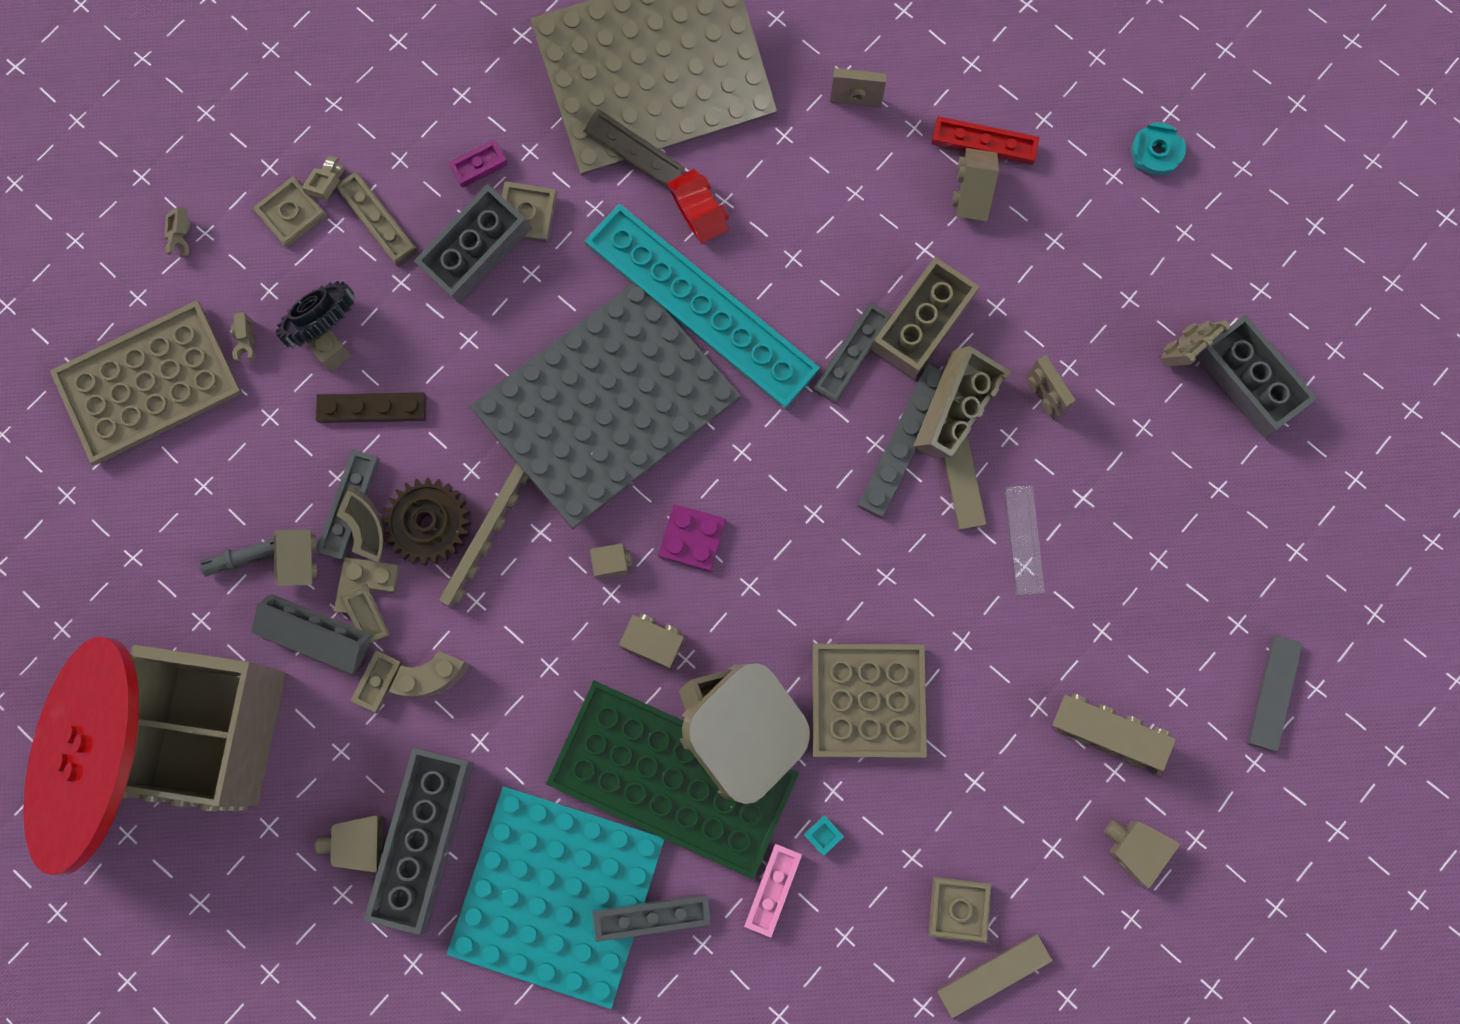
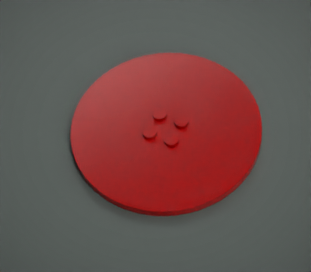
[23,637,139,876]

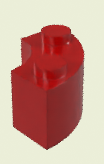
[667,169,729,244]

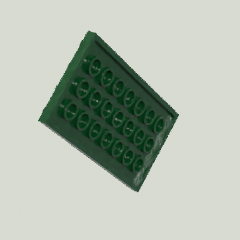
[546,680,799,880]

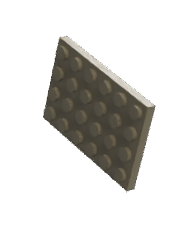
[50,300,243,465]

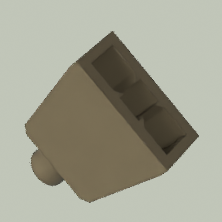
[315,816,384,872]
[1104,819,1180,889]

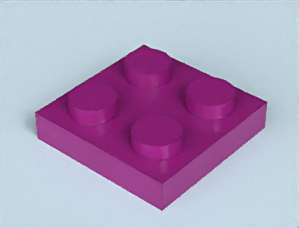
[658,504,726,572]

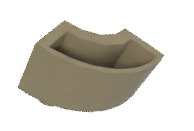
[336,485,384,562]
[389,651,470,699]

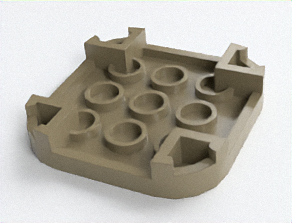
[680,663,810,804]

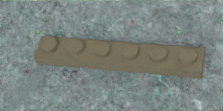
[439,463,530,608]

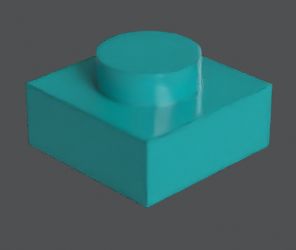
[803,815,844,856]

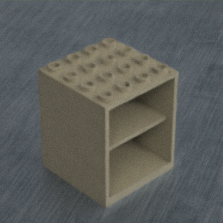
[123,644,286,812]

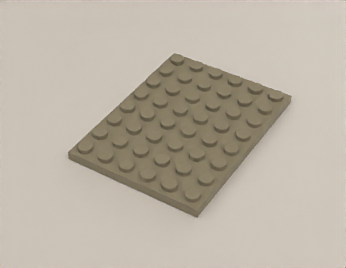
[530,0,777,174]

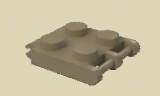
[1160,320,1231,367]

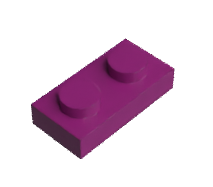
[448,139,508,188]

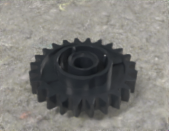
[275,281,355,348]

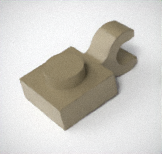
[302,155,345,201]
[164,207,190,258]
[231,312,256,363]

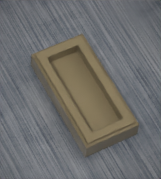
[340,584,390,643]

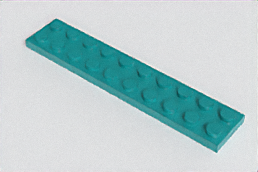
[585,203,820,409]

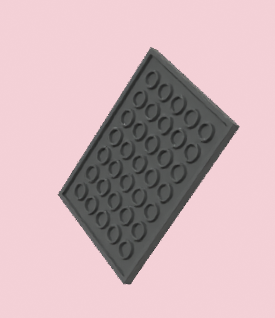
[470,283,741,530]

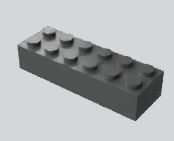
[363,748,474,935]

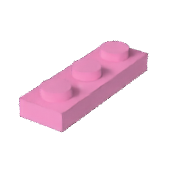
[744,844,802,938]

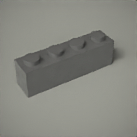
[251,594,372,674]

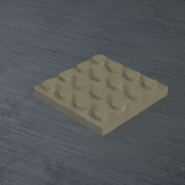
[812,644,927,758]

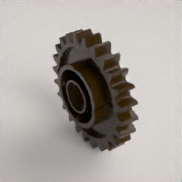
[381,478,471,566]

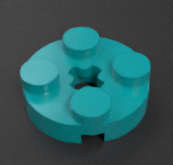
[1131,123,1186,175]

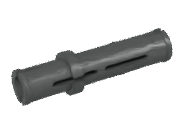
[200,539,274,577]

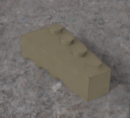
[913,346,1012,459]
[1052,693,1176,778]

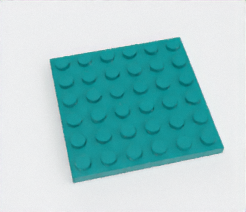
[446,786,665,1009]

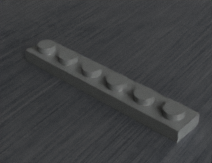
[857,364,944,519]

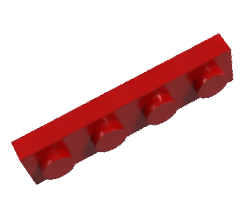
[931,116,1040,165]

